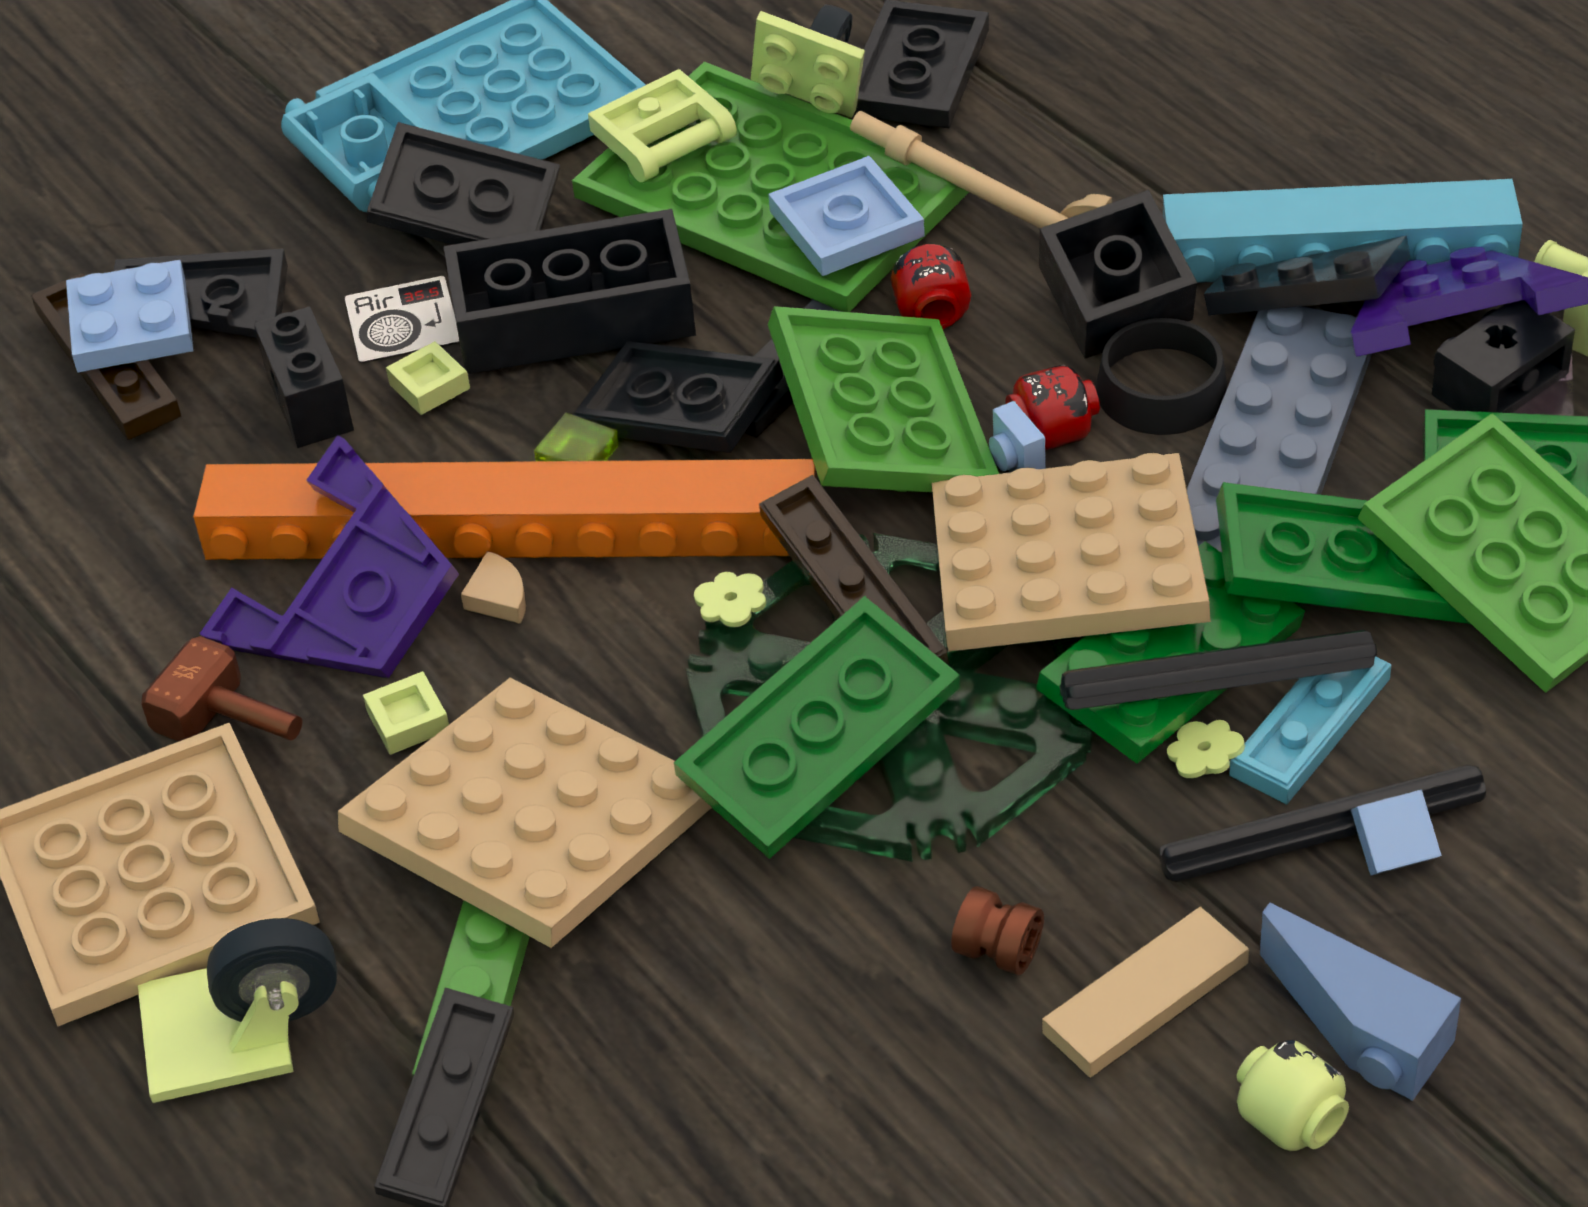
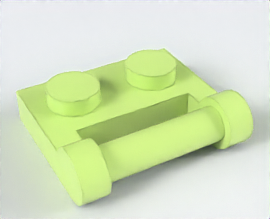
[588,69,737,183]

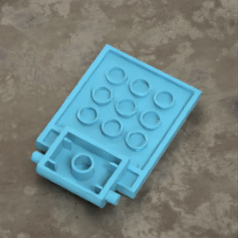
[281,0,646,212]

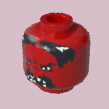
[891,244,972,329]
[1005,365,1100,451]

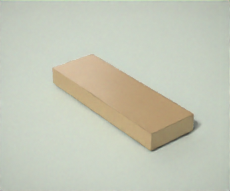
[1042,906,1249,1078]

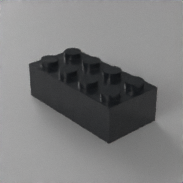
[444,209,696,374]

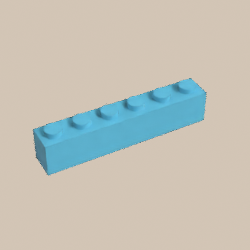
[1163,179,1523,283]

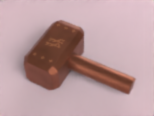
[141,636,302,741]

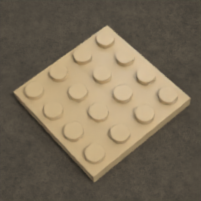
[932,453,1211,652]
[338,678,712,948]
[0,723,320,1026]

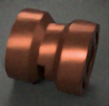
[951,886,1044,975]

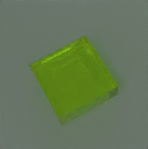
[534,413,619,461]

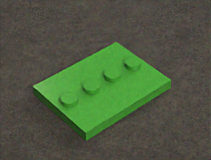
[767,306,999,492]
[1358,413,1588,693]

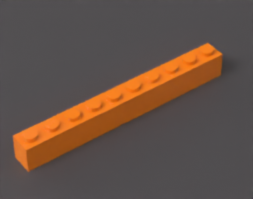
[193,459,817,560]

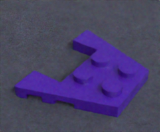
[1350,247,1588,357]
[200,435,459,678]

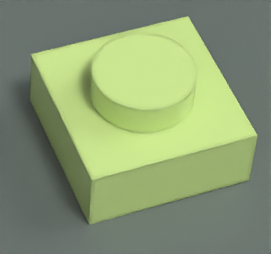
[386,341,470,415]
[363,671,449,755]

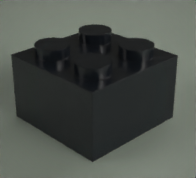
[1039,190,1197,359]

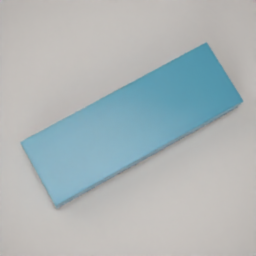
[1229,656,1391,805]

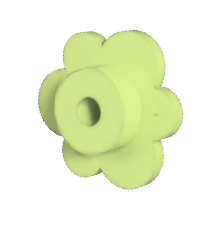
[694,572,766,627]
[1167,720,1245,778]

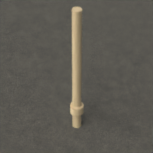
[850,111,1068,229]

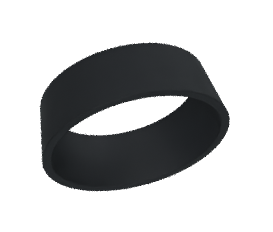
[1096,318,1228,435]

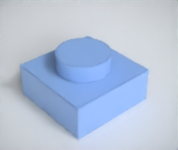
[989,401,1046,473]

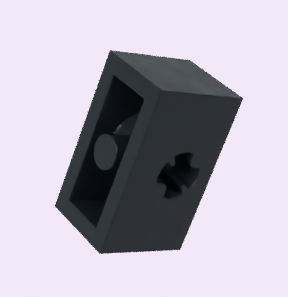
[1432,300,1575,413]
[254,306,354,448]

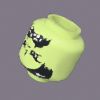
[1237,1040,1349,1151]

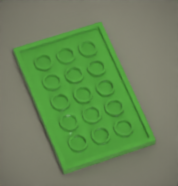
[572,62,975,312]

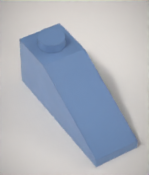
[1260,903,1461,1101]

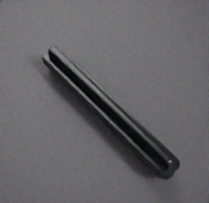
[1060,629,1377,710]
[1159,765,1486,882]

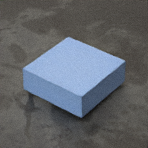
[1351,789,1442,876]

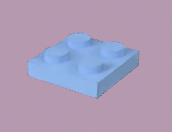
[768,156,925,276]
[66,260,194,373]

